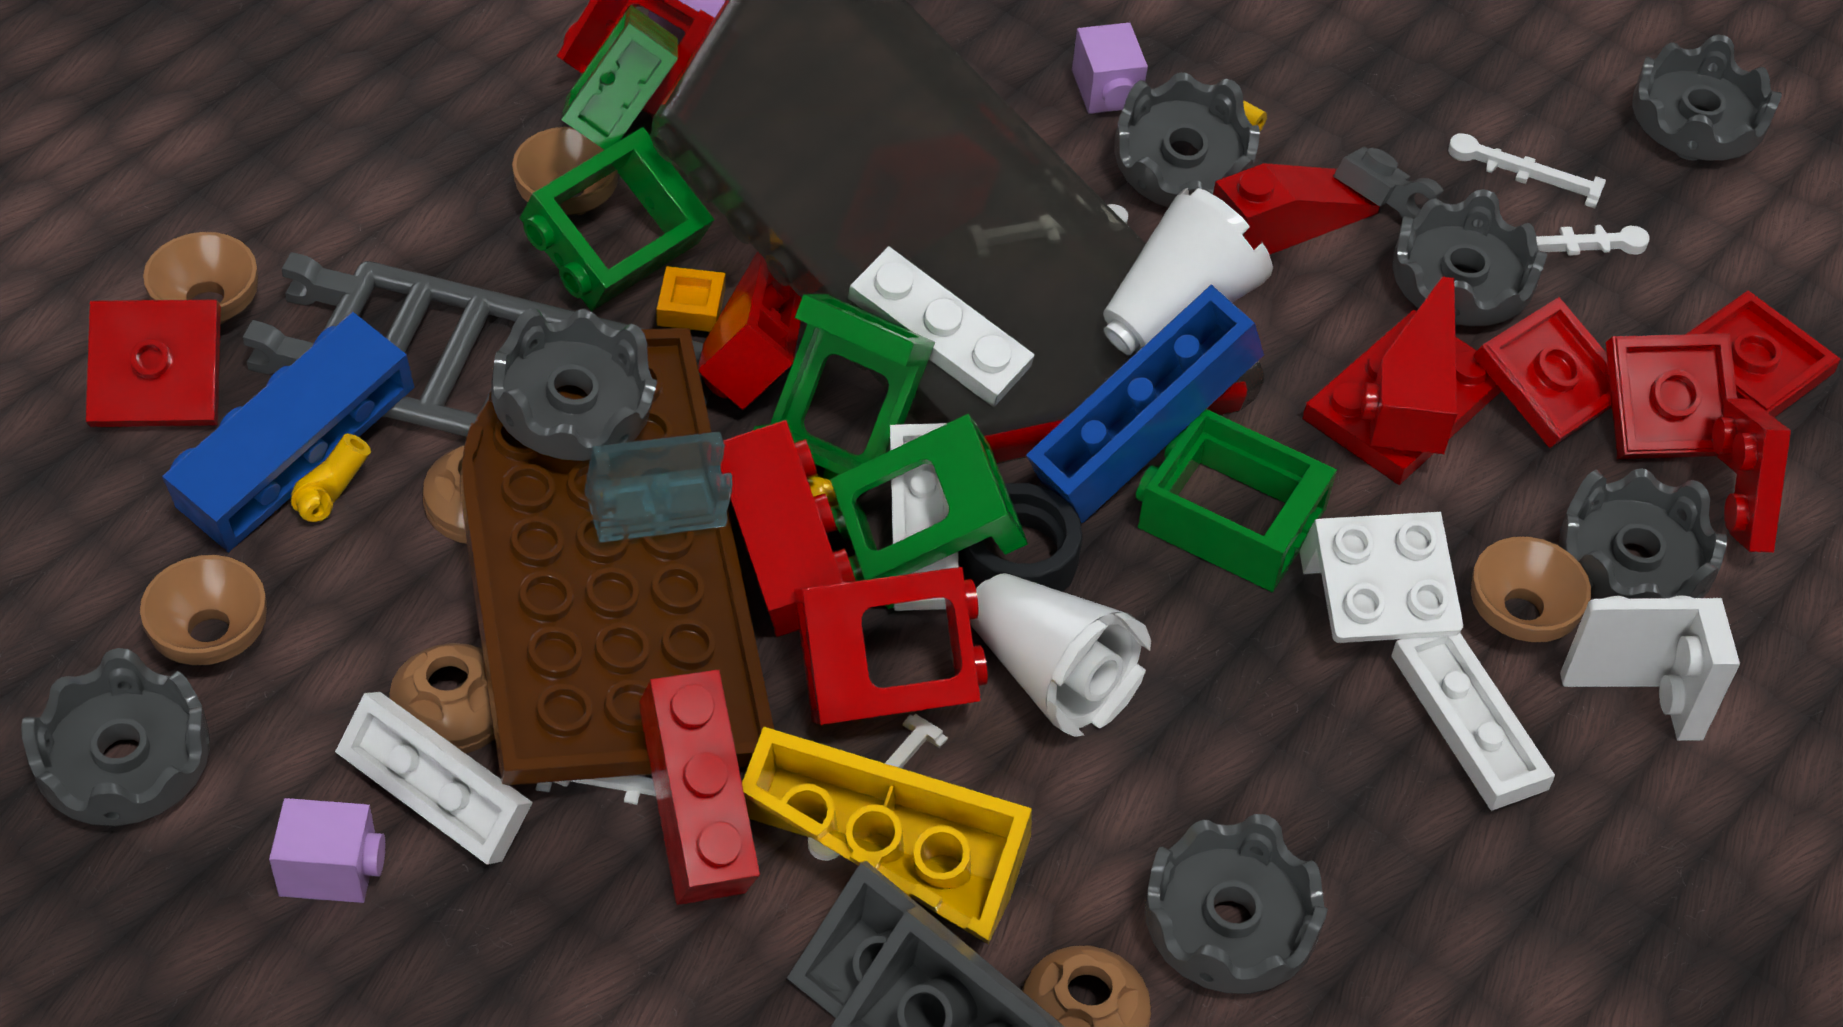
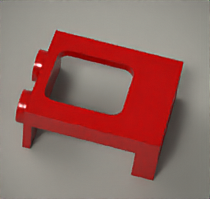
[557,0,739,134]
[794,567,988,725]

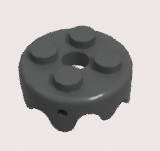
[1632,35,1782,161]
[1114,72,1260,208]
[1392,189,1547,327]
[491,307,657,461]
[1558,468,1727,599]
[21,648,210,826]
[1145,814,1328,994]

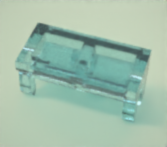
[585,432,732,542]

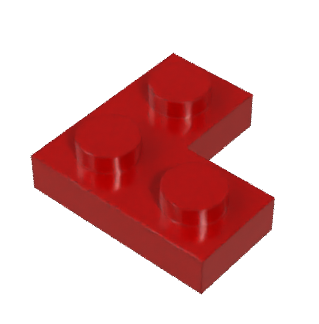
[1712,398,1791,553]

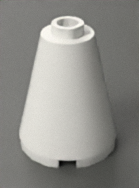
[1103,188,1273,355]
[970,573,1151,737]

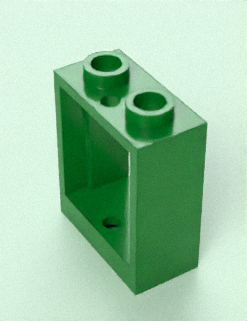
[561,5,678,150]
[520,127,715,312]
[1135,409,1337,592]

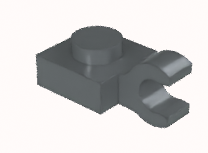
[1334,147,1444,219]

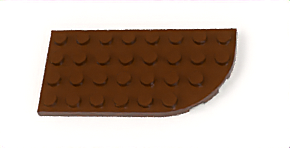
[460,328,774,785]

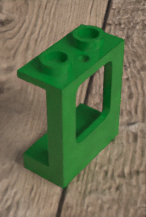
[753,294,935,480]
[830,413,1028,610]

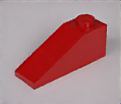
[1213,163,1380,255]
[698,245,808,410]
[1360,277,1457,454]

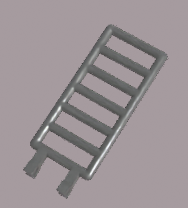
[243,252,712,437]

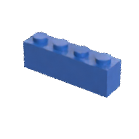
[1026,285,1264,523]
[162,312,415,553]

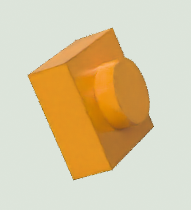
[656,266,725,332]

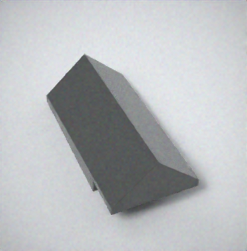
[787,861,1064,1027]

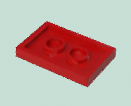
[1302,310,1502,485]

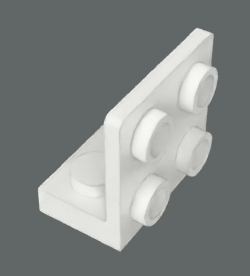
[1299,512,1463,643]
[1560,596,1740,741]

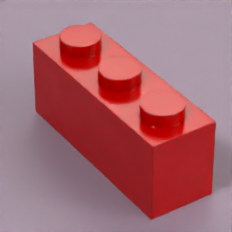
[713,420,856,637]
[639,670,760,905]

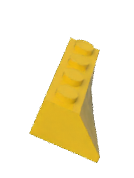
[742,726,1032,944]

